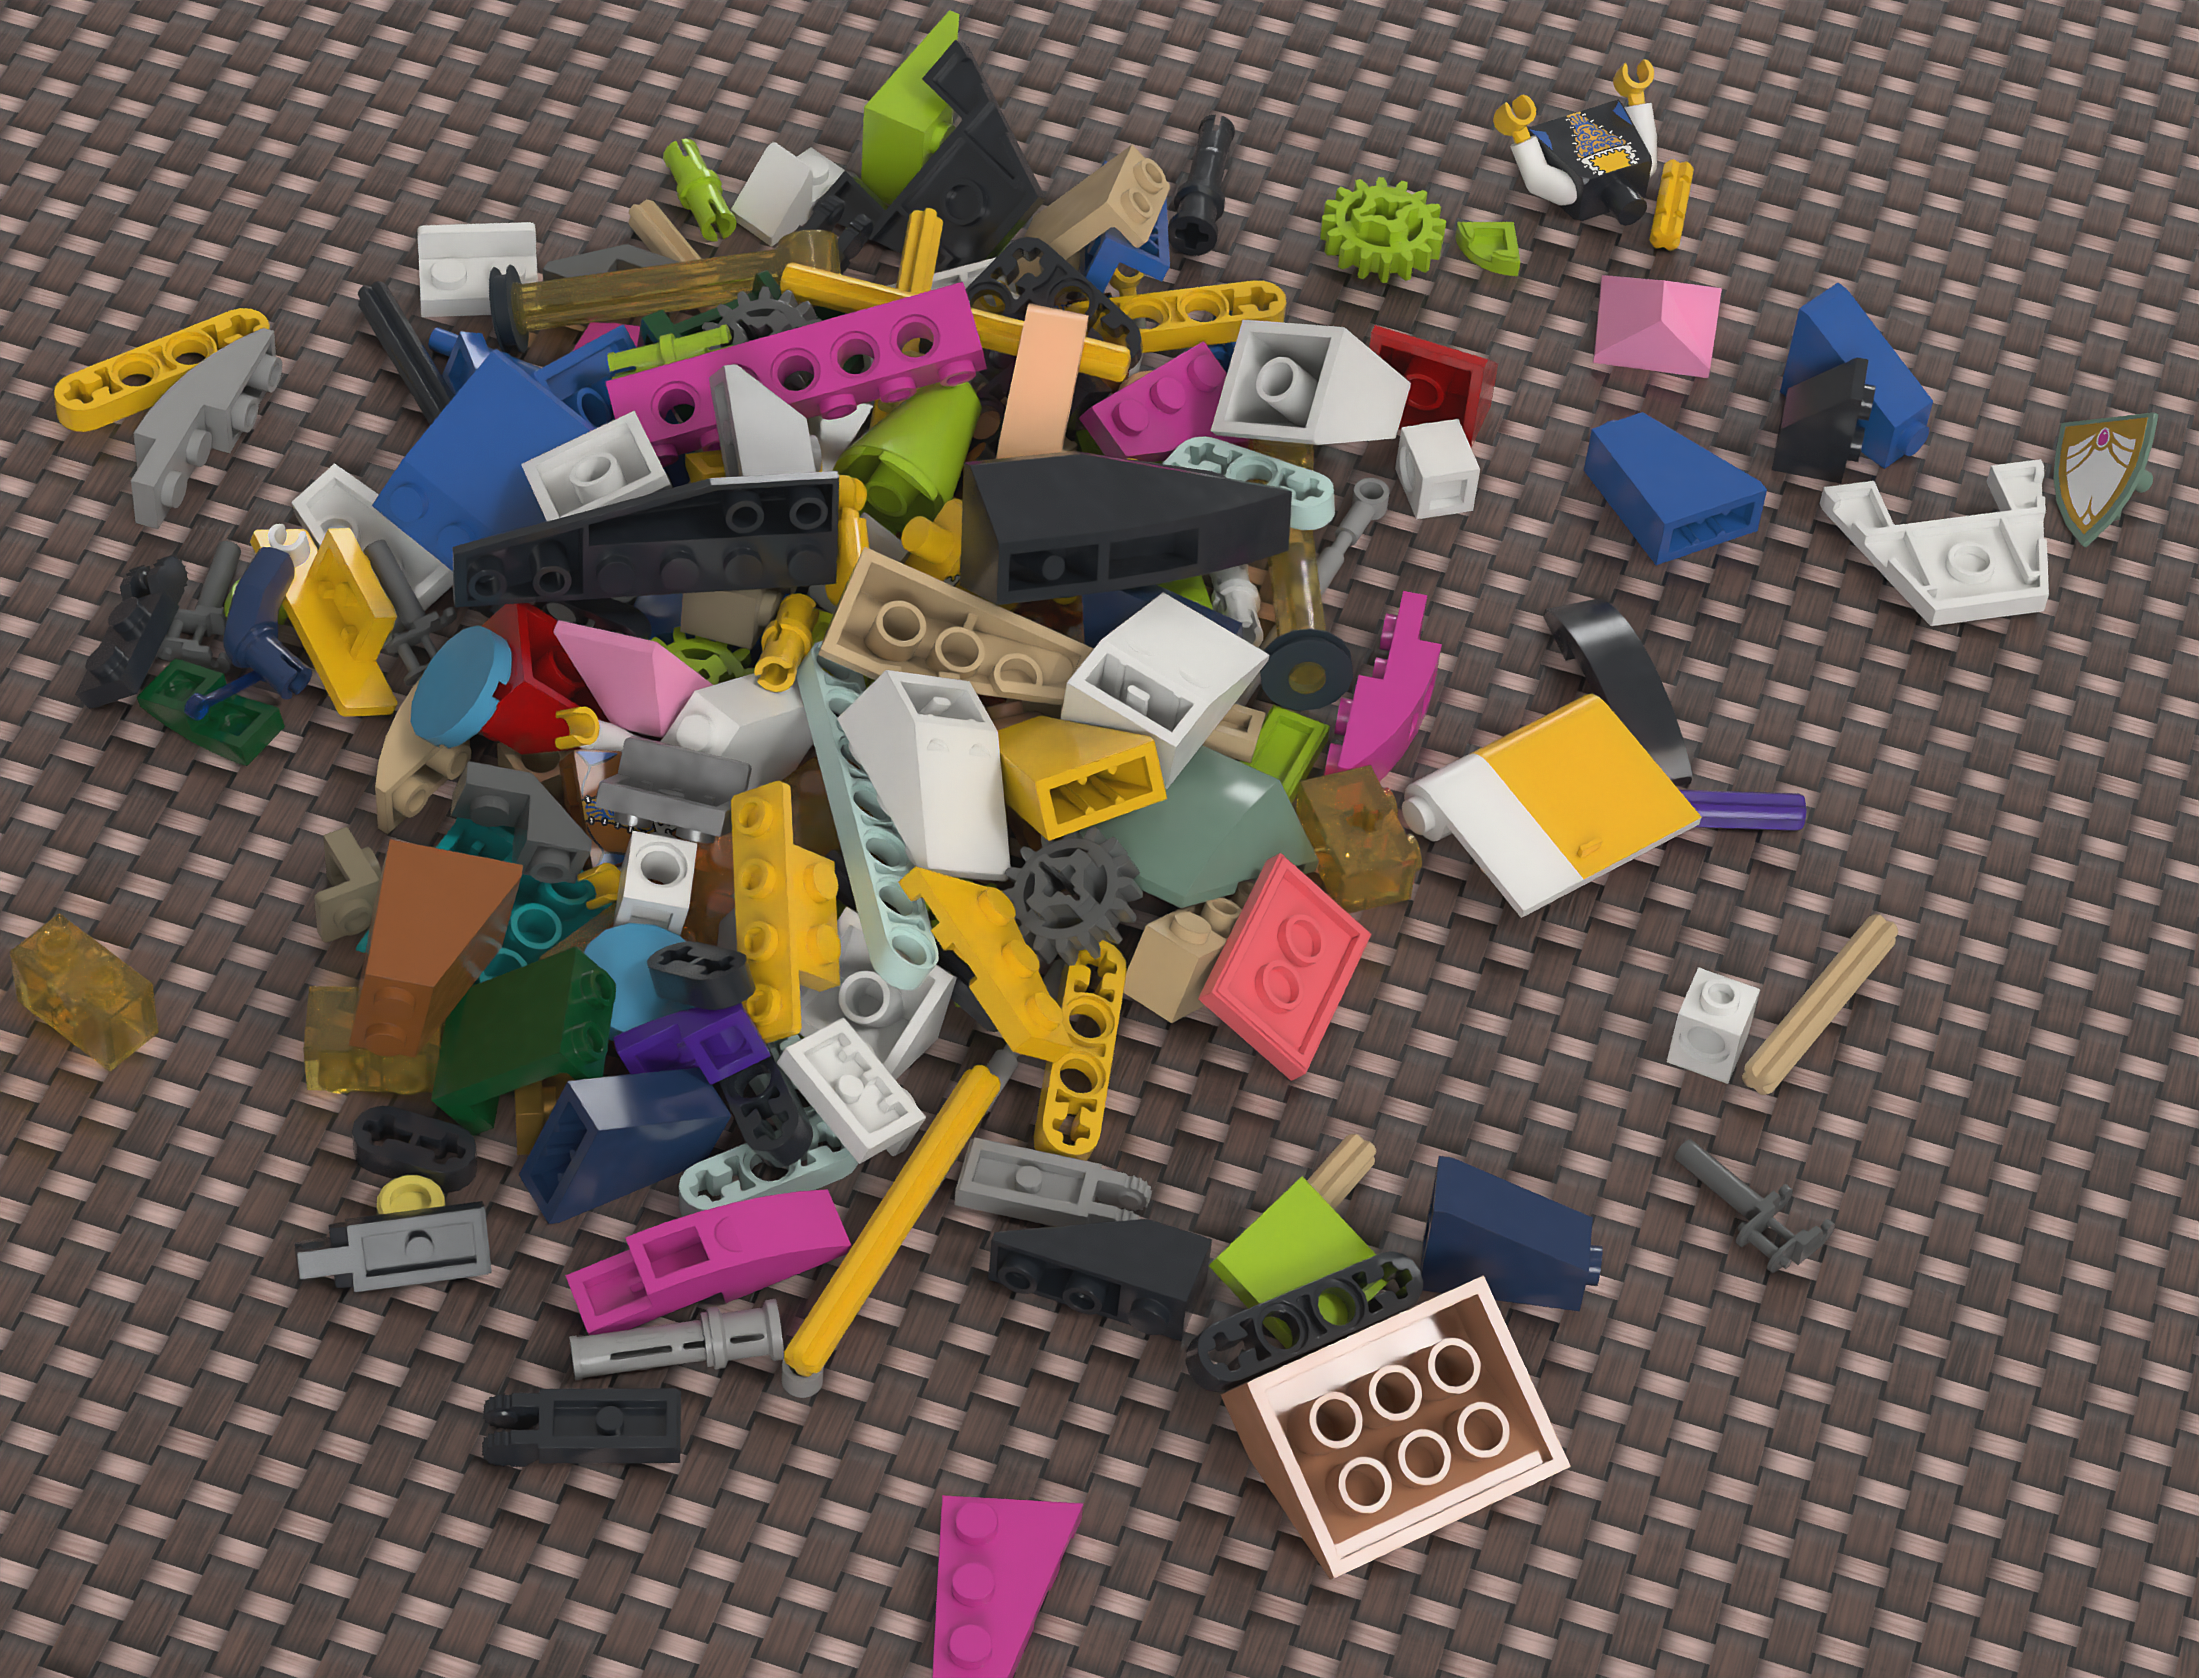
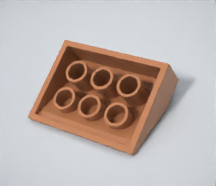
[1220,1276,1571,1579]

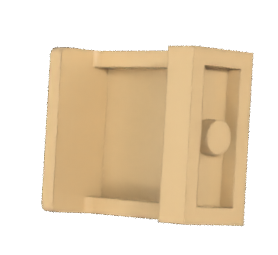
[1013,144,1170,304]

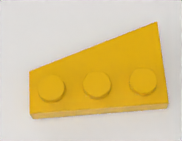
[898,866,1074,1063]

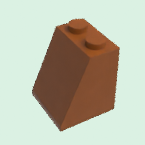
[349,839,523,1058]

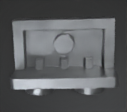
[595,736,752,843]

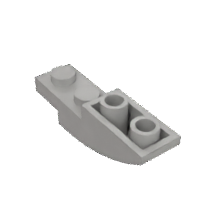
[131,328,282,529]

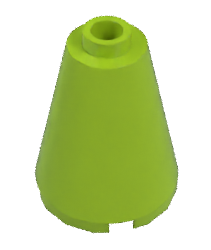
[832,382,982,535]

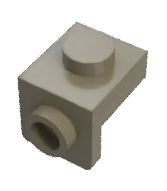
[314,827,381,942]

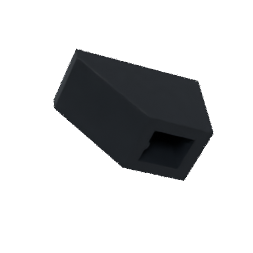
[1772,357,1876,484]

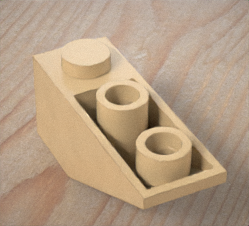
[1123,881,1255,1023]

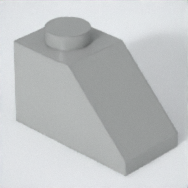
[709,364,822,477]

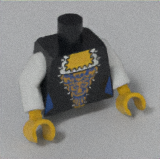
[1493,59,1657,226]

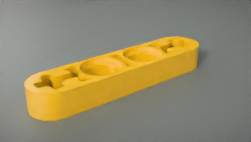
[1065,280,1286,353]
[54,308,270,432]
[1033,940,1127,1161]

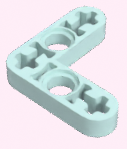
[1163,436,1335,530]
[679,1034,858,1217]

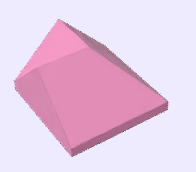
[1593,275,1722,378]
[553,620,713,742]

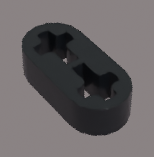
[647,941,756,1010]
[352,1105,478,1193]

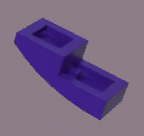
[613,1003,771,1085]

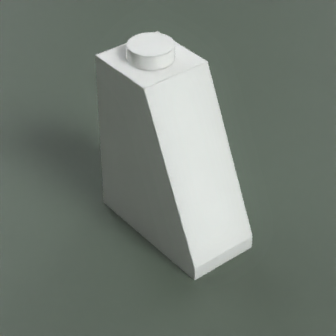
[661,673,813,791]

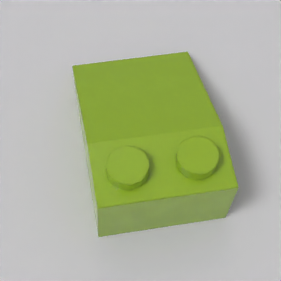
[861,10,959,205]

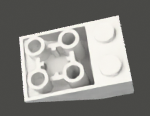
[1061,592,1269,789]
[837,670,1011,882]

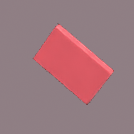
[1198,853,1371,1081]

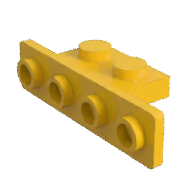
[250,528,398,717]
[731,781,841,1044]

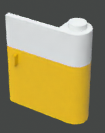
[1402,694,1702,918]

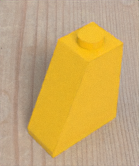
[997,716,1167,841]

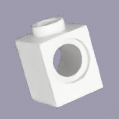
[1395,419,1480,520]
[613,831,698,936]
[1667,967,1760,1084]

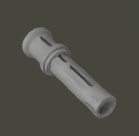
[569,1299,784,1381]

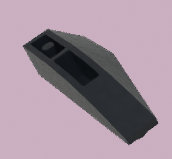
[960,451,1292,605]
[452,471,839,607]

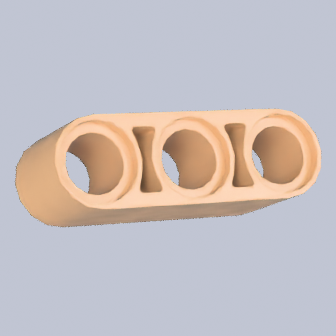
[996,303,1089,459]

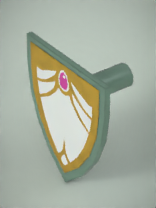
[2053,412,2159,547]

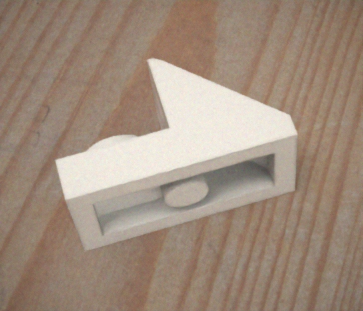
[731,142,845,247]

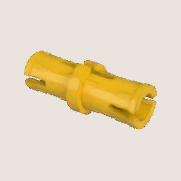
[754,593,819,692]

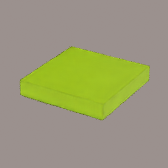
[1208,1176,1389,1349]

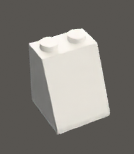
[1211,320,1411,445]

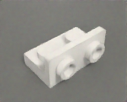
[417,222,539,317]
[777,1017,926,1164]

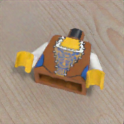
[555,706,689,910]

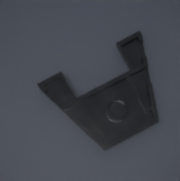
[812,40,1046,272]

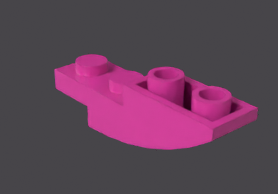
[1324,591,1442,810]
[565,1189,852,1335]

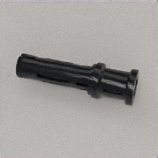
[1168,115,1235,256]

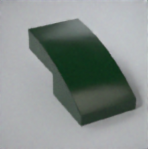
[137,658,285,766]

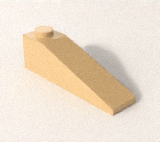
[818,547,1094,705]

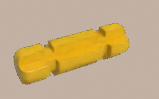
[1649,159,1694,251]

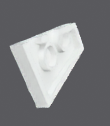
[292,463,453,649]

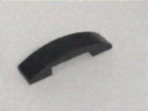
[1544,598,1693,786]

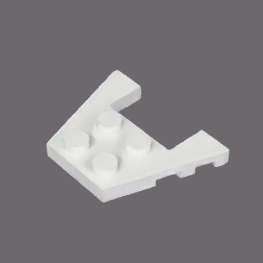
[1820,459,2049,626]

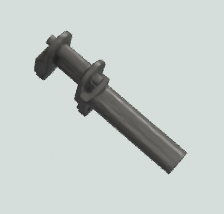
[363,540,457,686]
[156,541,241,674]
[1674,1139,1835,1273]

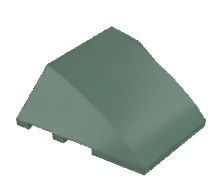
[1078,745,1319,908]

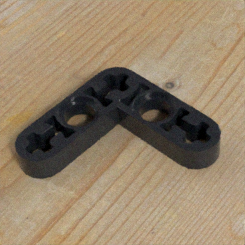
[919,237,1143,371]

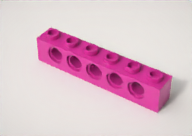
[606,282,987,467]

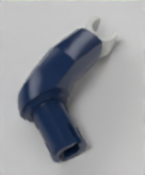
[223,524,312,699]

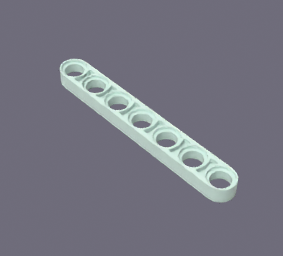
[796,641,939,990]

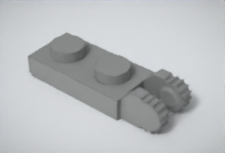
[954,1137,1152,1227]

